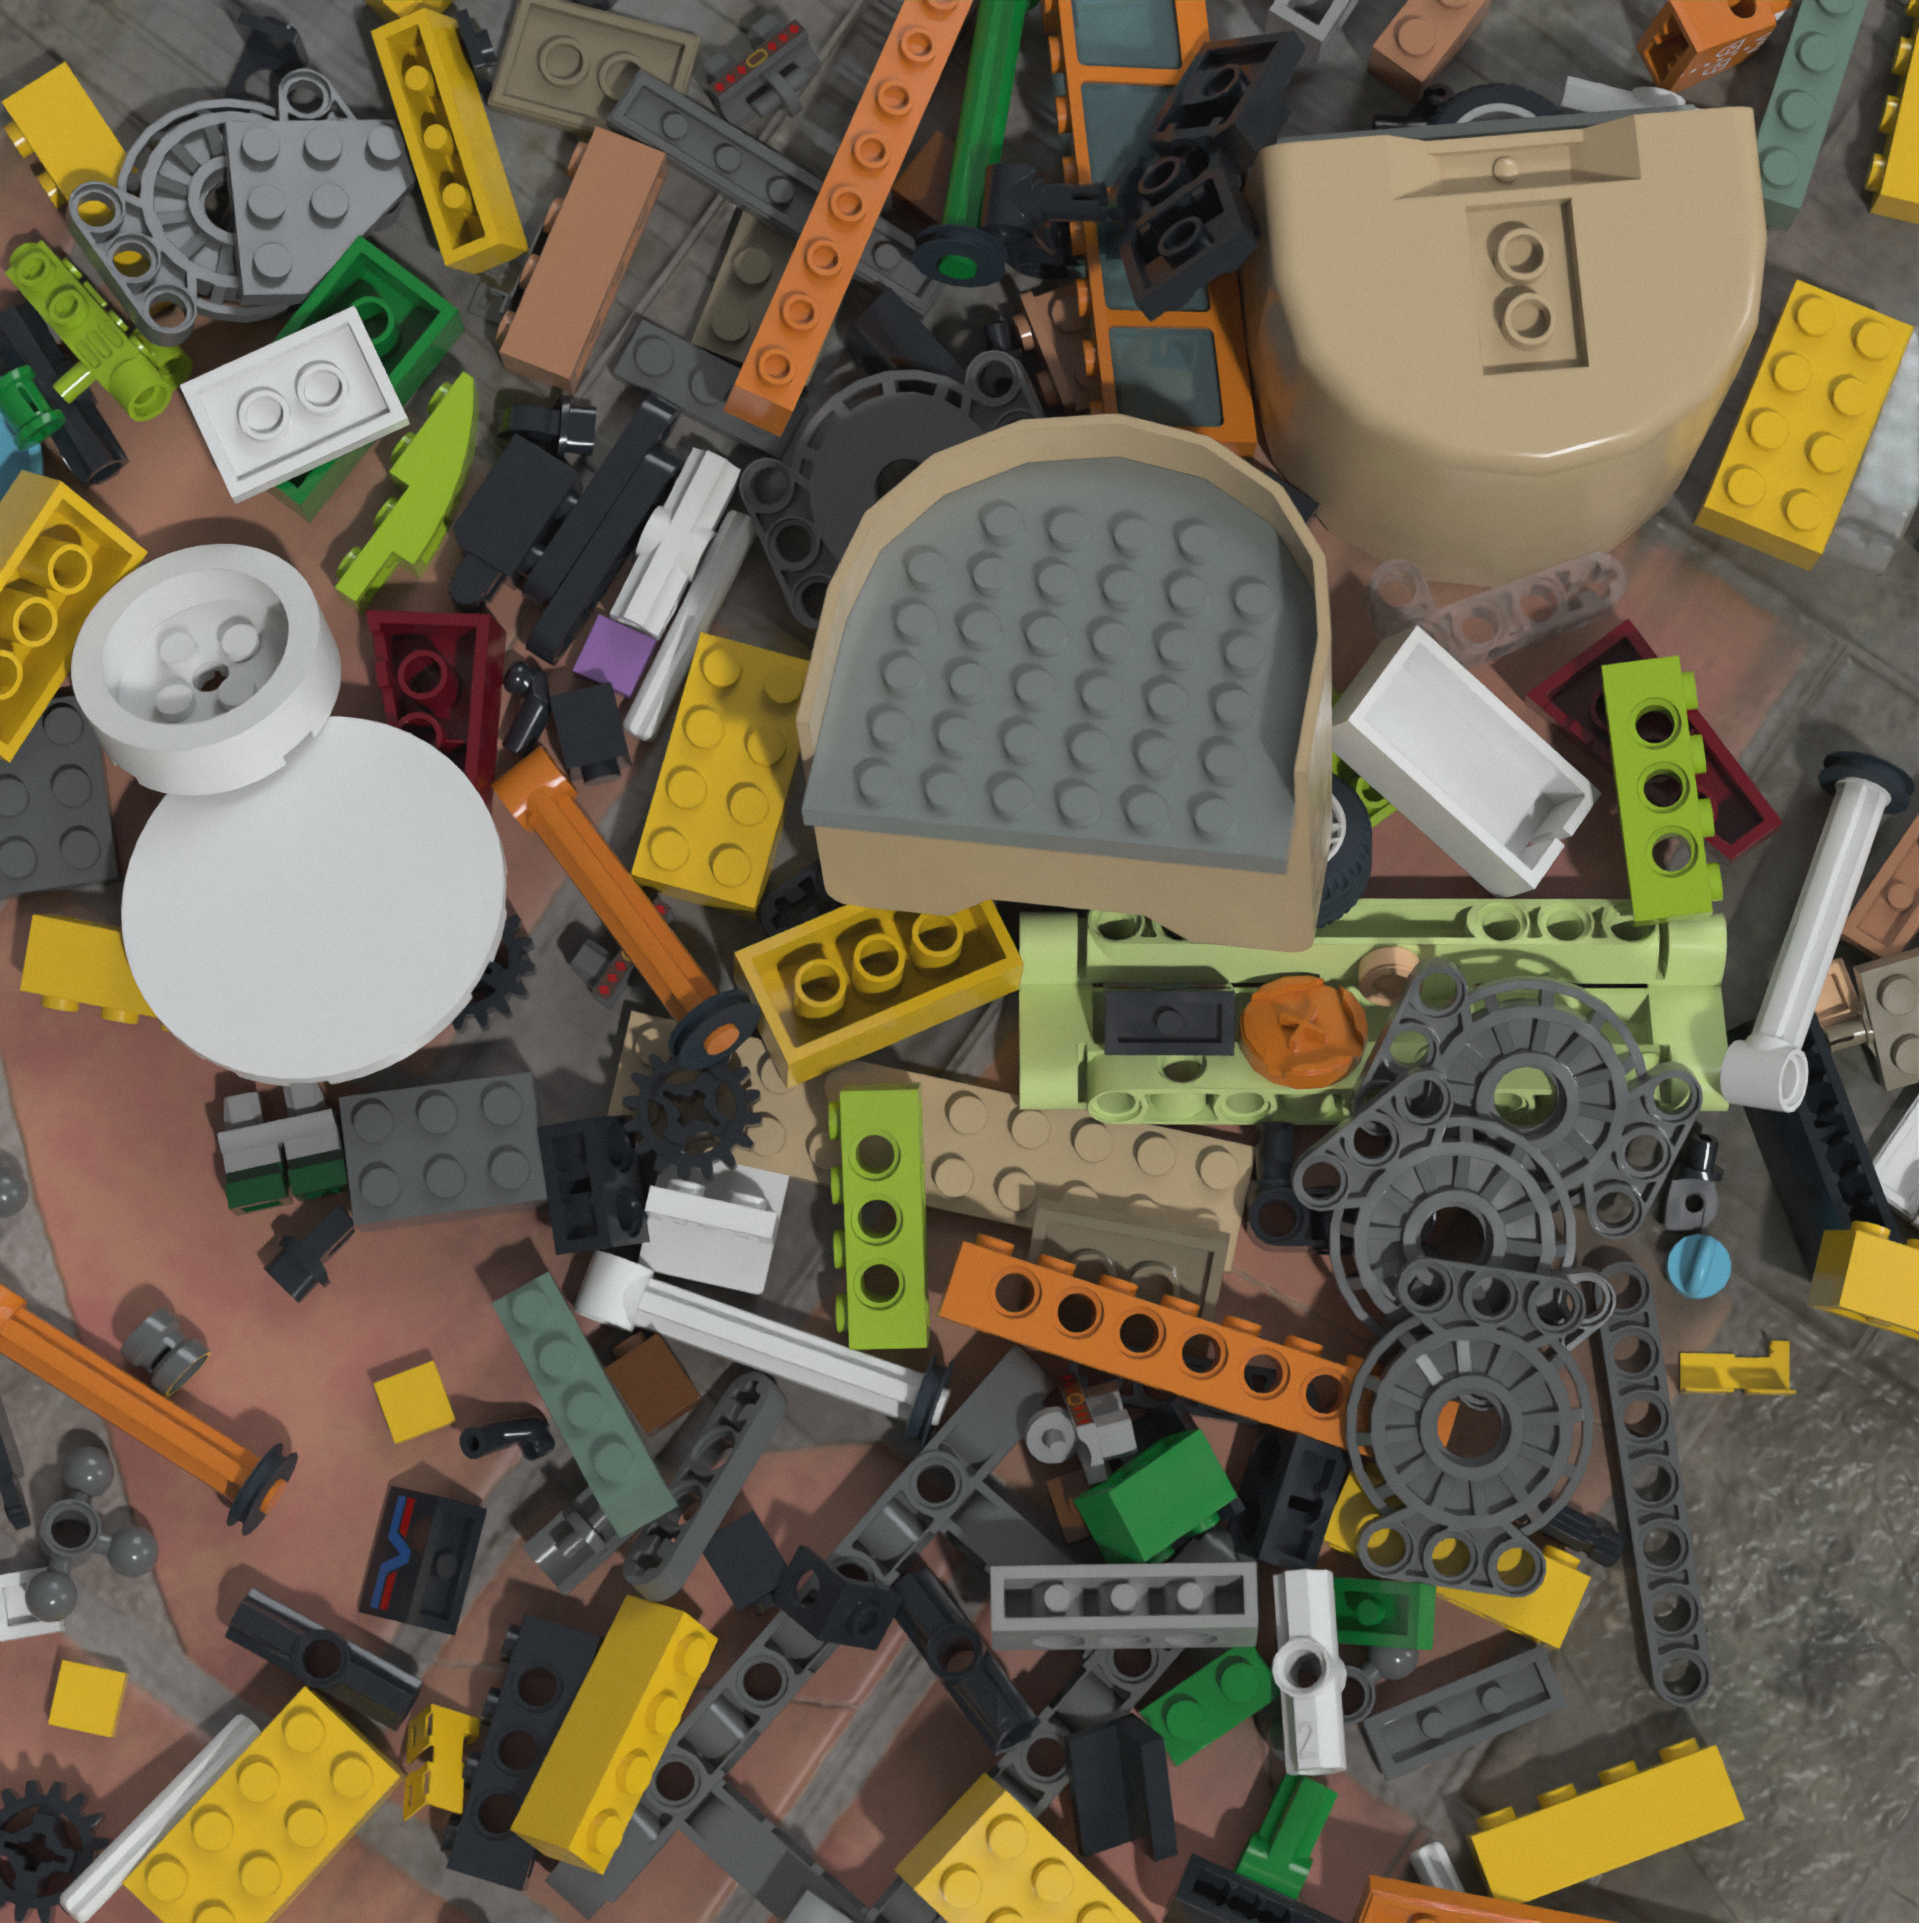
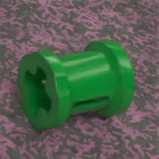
[0,365,66,450]

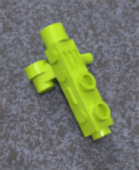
[5,240,193,422]

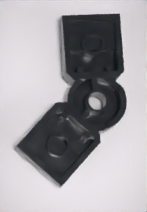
[1106,30,1307,322]

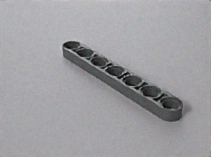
[1591,1261,1712,1707]

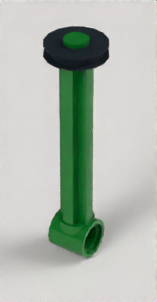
[912,0,1041,288]

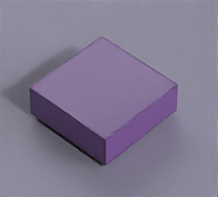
[572,614,657,700]

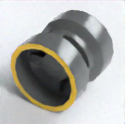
[120,1306,211,1397]

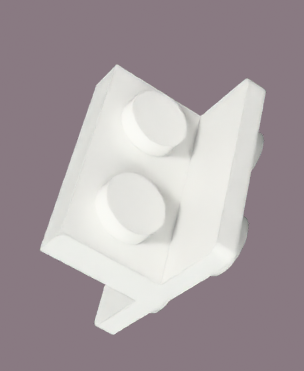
[638,1153,790,1295]

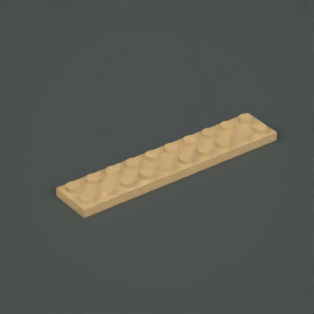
[607,1011,1256,1275]

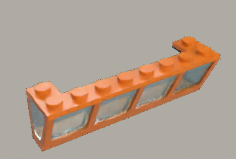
[1040,0,1257,459]

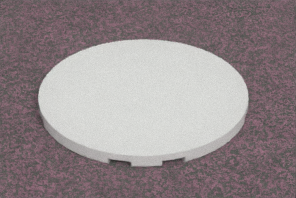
[121,716,508,1086]

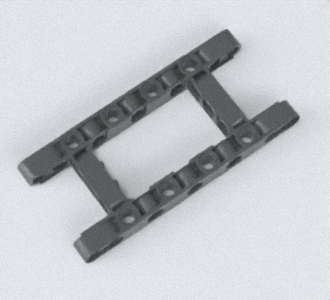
[545,1345,1260,1923]

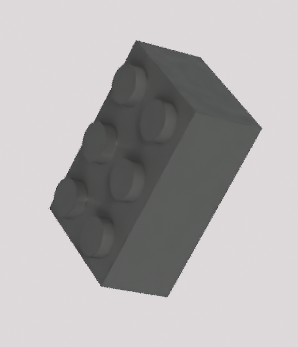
[339,1072,549,1233]

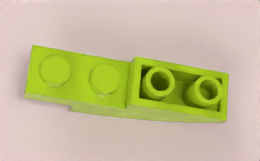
[335,371,479,615]

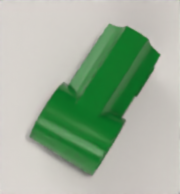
[1233,1772,1339,1900]

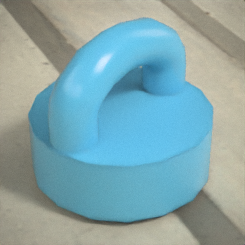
[1664,1234,1731,1300]

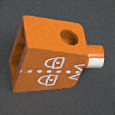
[1635,0,1793,94]

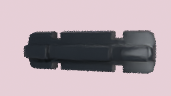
[1516,1497,1626,1567]

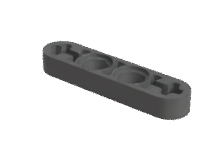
[623,1372,787,1602]

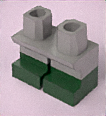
[217,1082,350,1216]

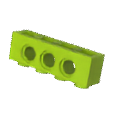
[1601,655,1723,927]
[829,1082,931,1350]

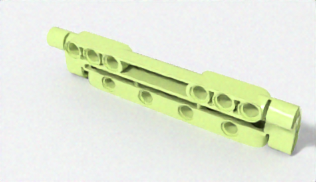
[1019,898,1729,1125]

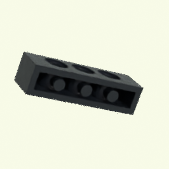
[440,1614,604,1891]

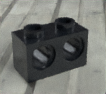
[537,1115,650,1255]
[1226,1423,1349,1570]

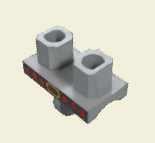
[1025,1372,1138,1485]

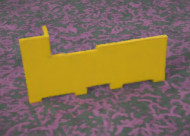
[1680,1340,1796,1397]
[403,1703,480,1821]

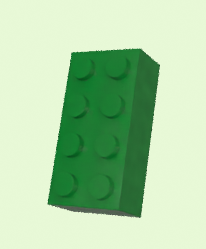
[266,235,465,523]

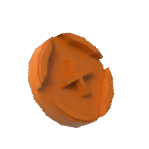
[1238,975,1368,1090]

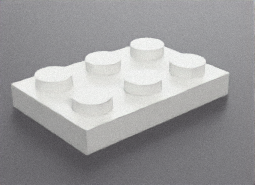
[180,306,410,504]

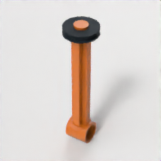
[491,745,761,1070]
[0,1283,298,1536]

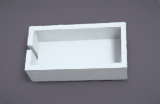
[1332,625,1602,899]

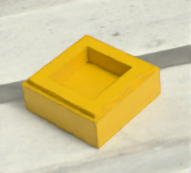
[373,1360,458,1445]
[48,1660,129,1738]

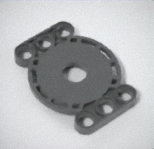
[66,68,405,347]
[739,350,1046,630]
[1351,957,1703,1240]
[1290,1067,1616,1411]
[1345,1257,1593,1597]

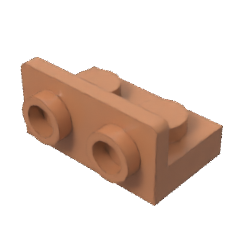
[1011,282,1134,417]

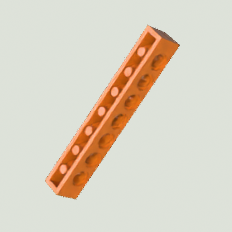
[723,0,973,437]
[935,1233,1460,1459]

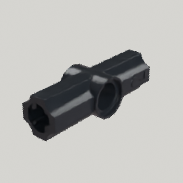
[0,302,130,490]
[892,1568,1041,1756]
[224,1587,425,1732]

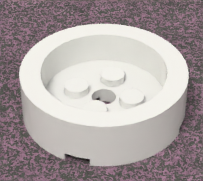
[71,544,341,796]

